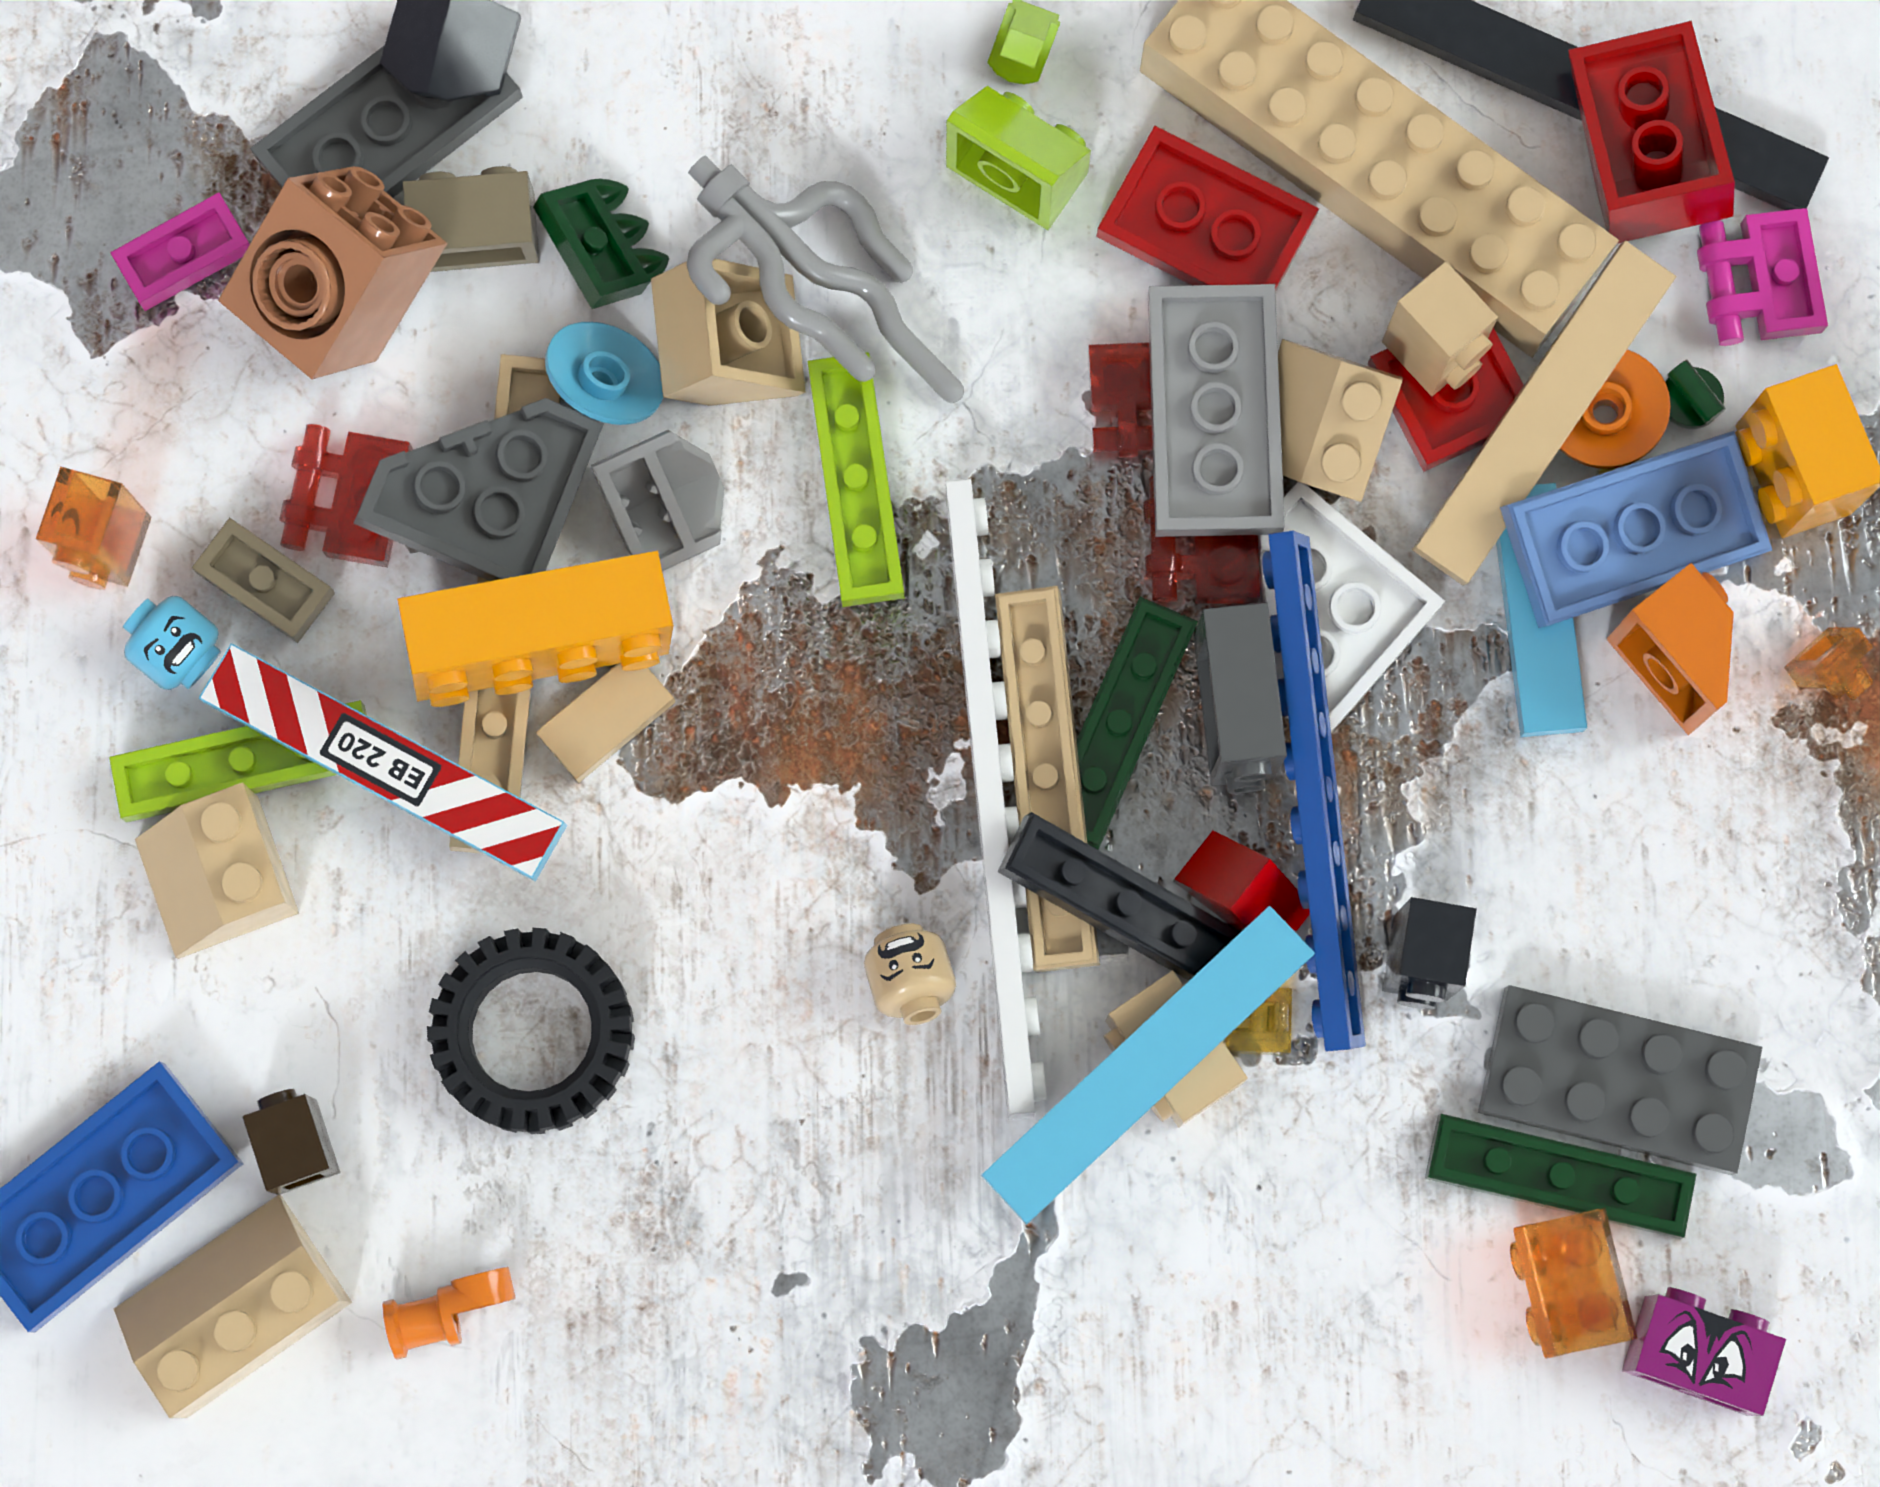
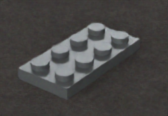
[250,46,523,198]
[1478,985,1763,1175]

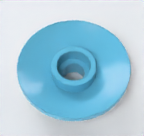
[545,322,663,425]

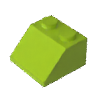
[946,86,1091,231]

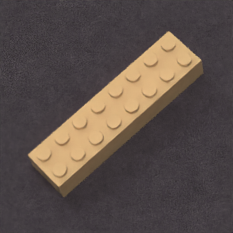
[1140,0,1619,358]

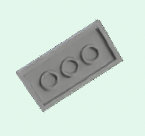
[1148,284,1285,537]

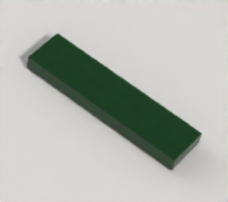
[1076,597,1198,850]
[1425,1114,1697,1239]

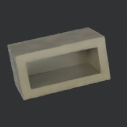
[403,166,539,272]

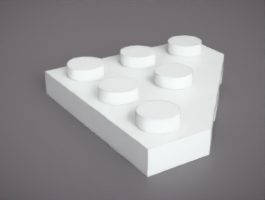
[1257,482,1445,733]

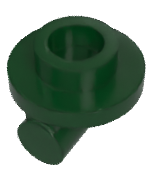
[1665,360,1726,429]

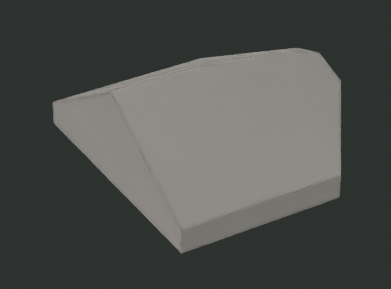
[591,430,725,571]

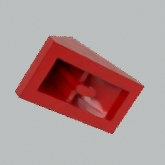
[1173,830,1310,932]

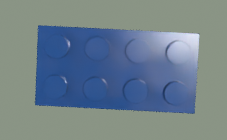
[0,1061,244,1333]

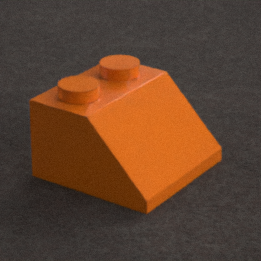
[1606,563,1734,736]

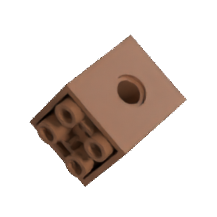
[218,166,448,379]

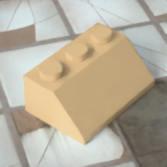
[114,1195,352,1418]

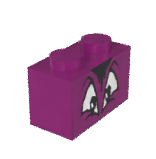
[1622,1287,1786,1416]

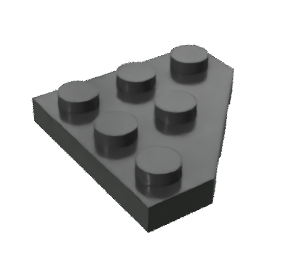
[353,398,604,581]

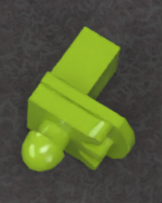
[987,0,1061,85]

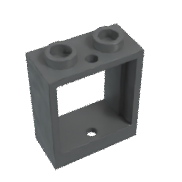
[1193,603,1287,794]

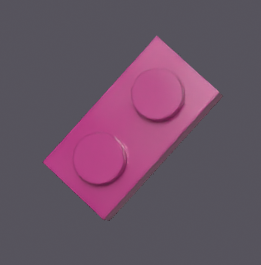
[110,192,250,311]

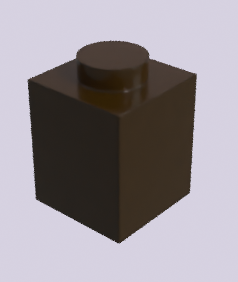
[242,1089,341,1195]

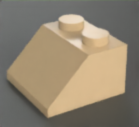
[651,258,806,406]
[1278,339,1403,502]
[135,782,299,959]

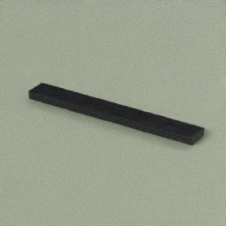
[1353,0,1829,210]

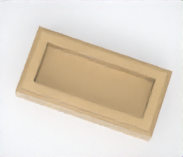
[536,663,675,784]

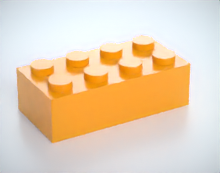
[397,550,674,707]

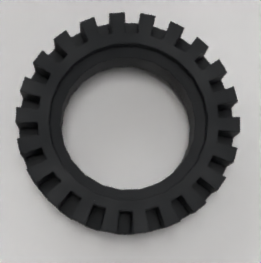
[427,927,635,1134]

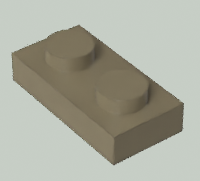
[192,517,335,643]

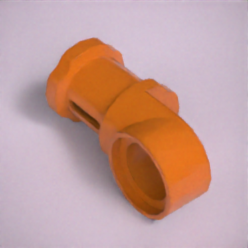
[382,1267,516,1360]

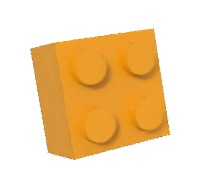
[1735,364,1880,539]

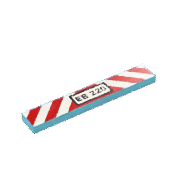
[199,643,567,882]

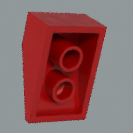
[1568,20,1735,244]

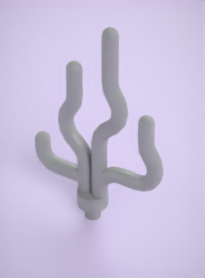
[687,155,964,403]

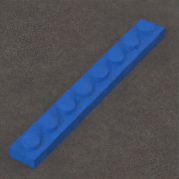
[1262,530,1366,1052]

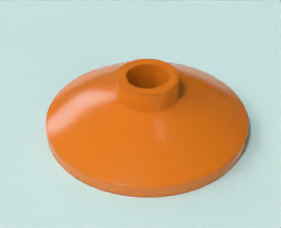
[1559,350,1671,469]

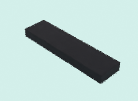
[997,812,1241,980]

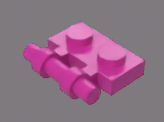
[1697,208,1828,346]

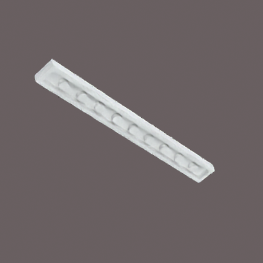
[946,479,1047,1120]

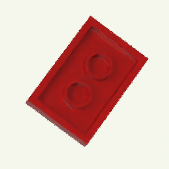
[1096,126,1319,293]

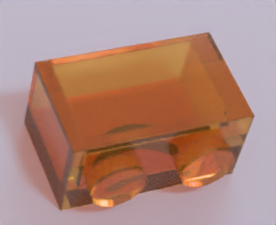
[35,466,152,590]

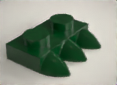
[533,178,670,309]

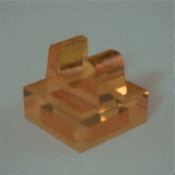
[1784,627,1873,700]

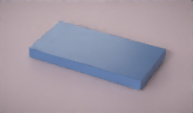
[1500,431,1772,628]

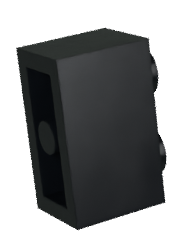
[1382,897,1477,1010]

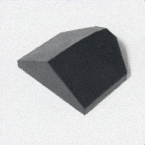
[380,0,521,101]

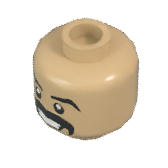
[864,923,956,1025]

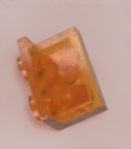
[1510,1208,1638,1359]

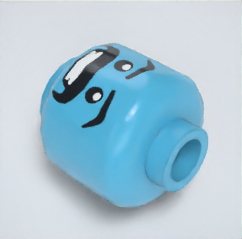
[123,596,222,690]

